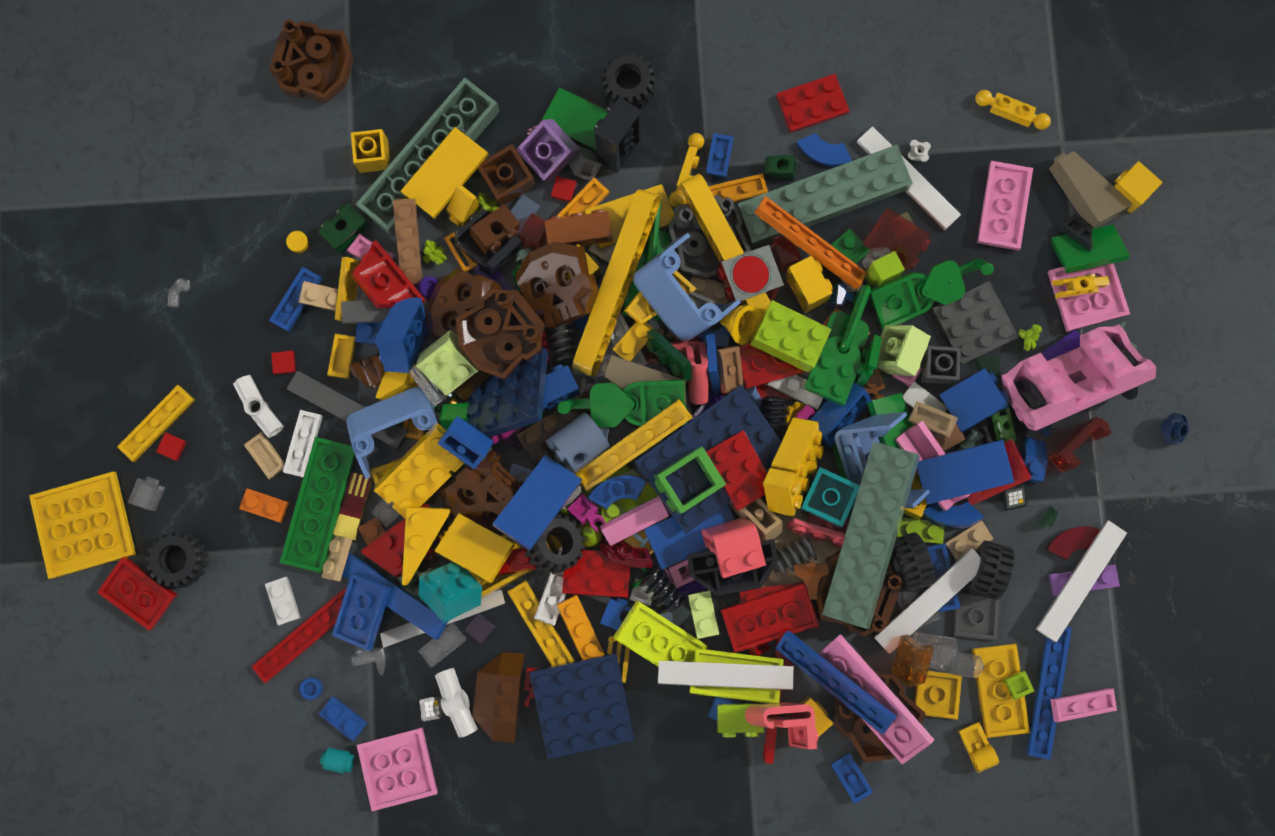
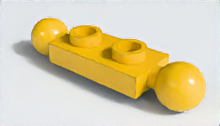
[975,90,1051,130]
[669,133,704,208]

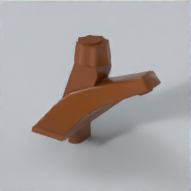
[794,563,828,600]

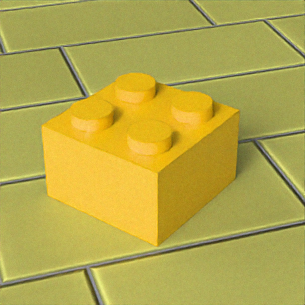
[785,256,833,314]

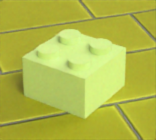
[877,325,931,376]
[416,330,478,396]

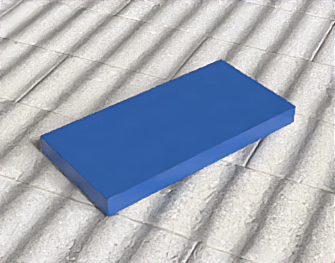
[917,439,1014,505]
[493,455,582,551]
[643,504,734,570]

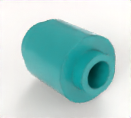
[320,747,355,774]

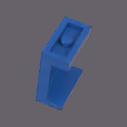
[940,368,1010,434]

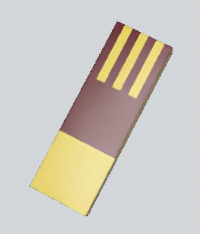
[333,472,373,540]

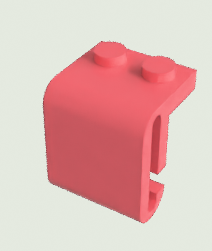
[670,341,708,404]
[702,517,766,578]
[745,702,818,749]

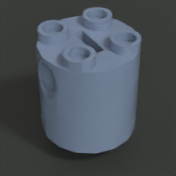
[545,413,610,474]

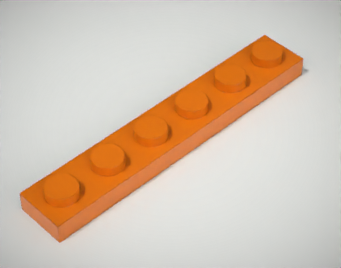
[754,196,867,290]

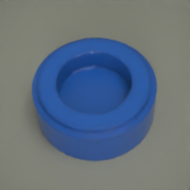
[299,677,323,700]

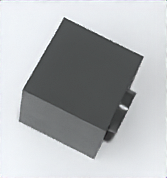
[921,346,961,385]

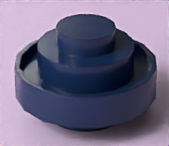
[1161,413,1189,445]

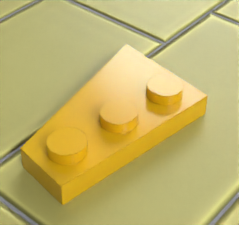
[624,270,697,325]

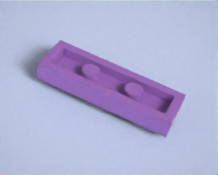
[1049,565,1120,596]

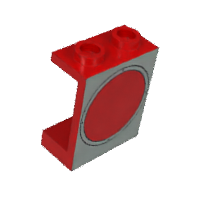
[716,245,784,301]

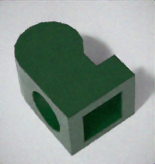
[764,155,796,180]

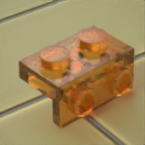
[891,634,934,687]

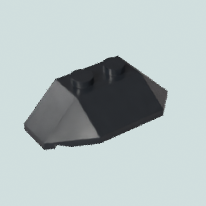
[687,539,778,596]

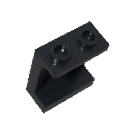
[454,209,522,277]

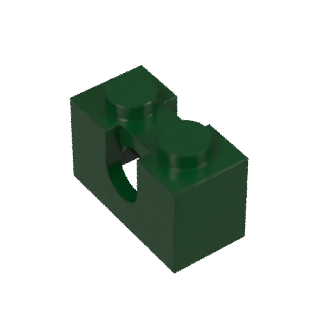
[318,203,370,254]

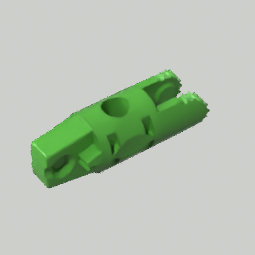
[991,402,1016,443]

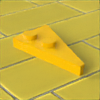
[402,507,450,585]

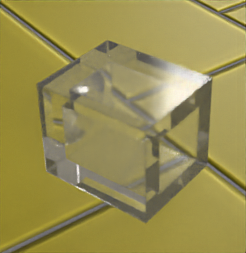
[128,477,165,511]

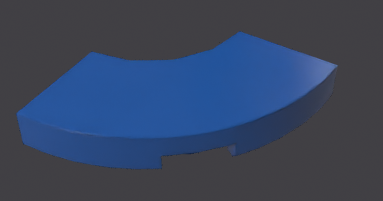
[796,133,852,167]
[587,475,648,509]
[922,502,984,529]

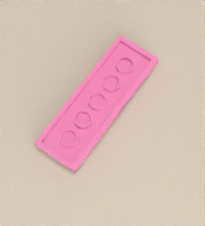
[818,634,934,764]

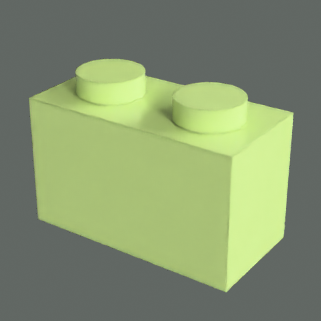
[688,591,719,639]

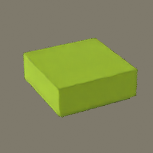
[1003,670,1034,700]

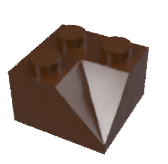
[477,144,536,207]

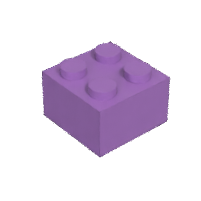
[516,119,580,181]

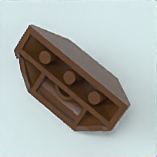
[472,652,525,743]

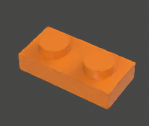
[239,489,289,523]

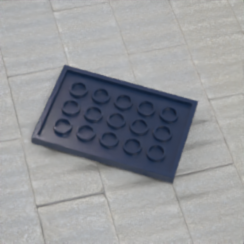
[634,385,782,534]

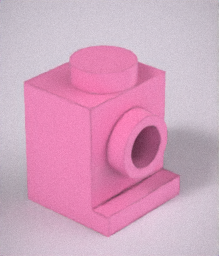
[665,559,694,588]

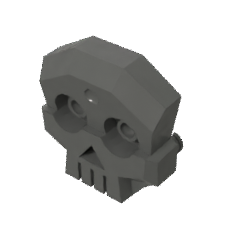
[666,195,751,280]

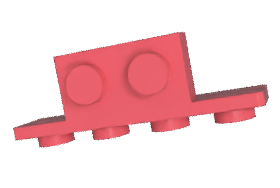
[786,513,850,547]

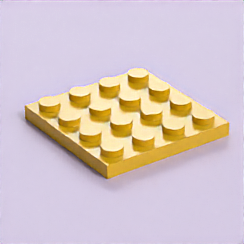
[29,472,136,579]

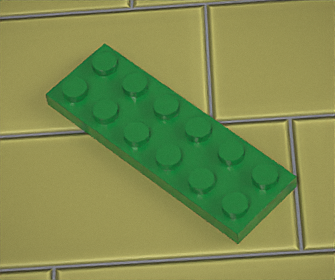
[280,437,356,573]

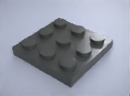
[931,281,1019,366]

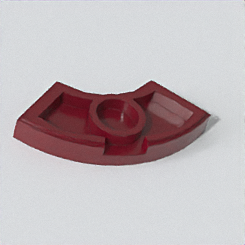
[1045,526,1101,560]
[599,539,652,568]

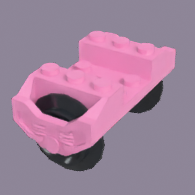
[1001,324,1156,437]

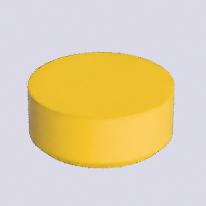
[286,231,309,253]

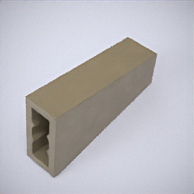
[1049,151,1133,230]
[602,355,686,390]

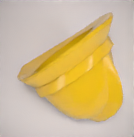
[719,305,763,345]

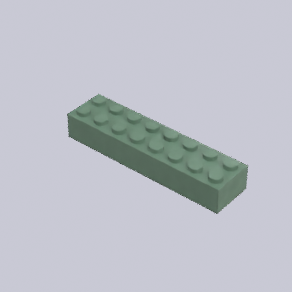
[356,78,500,237]
[737,145,913,248]
[822,442,920,629]

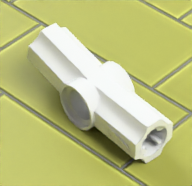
[233,375,284,438]
[435,668,478,738]

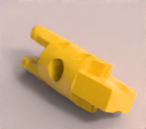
[1052,274,1110,299]

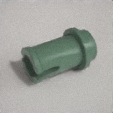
[958,428,985,450]

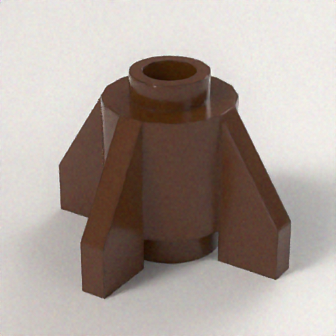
[350,353,385,389]

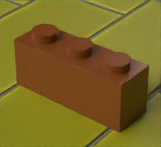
[544,210,613,246]

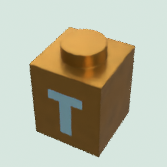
[624,530,653,556]

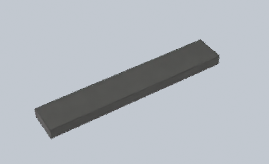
[287,371,409,450]

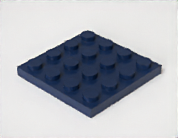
[467,347,548,438]
[530,652,635,759]

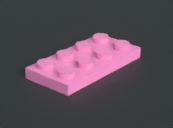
[977,161,1033,251]

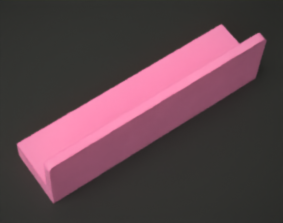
[895,421,970,511]

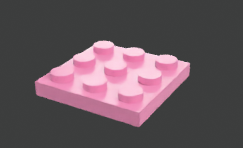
[1047,263,1130,332]
[357,727,438,811]

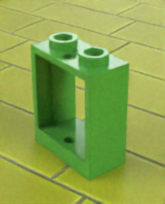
[654,446,726,514]

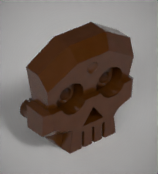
[269,20,354,103]
[515,242,599,328]
[425,267,502,339]
[456,288,545,379]
[440,451,525,536]
[814,549,902,636]
[833,672,925,762]

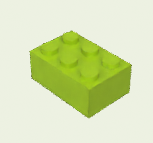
[750,300,831,373]

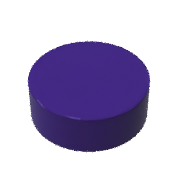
[418,276,438,298]

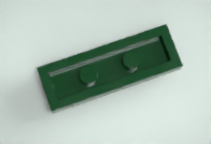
[646,328,692,382]

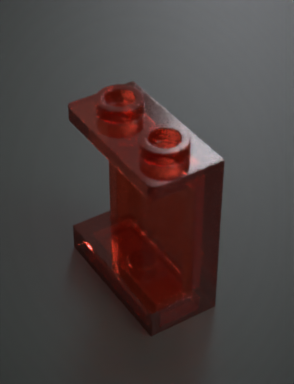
[863,207,931,272]
[1048,417,1112,473]

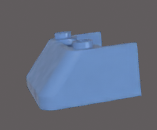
[633,233,741,342]
[346,387,443,479]
[835,412,930,508]

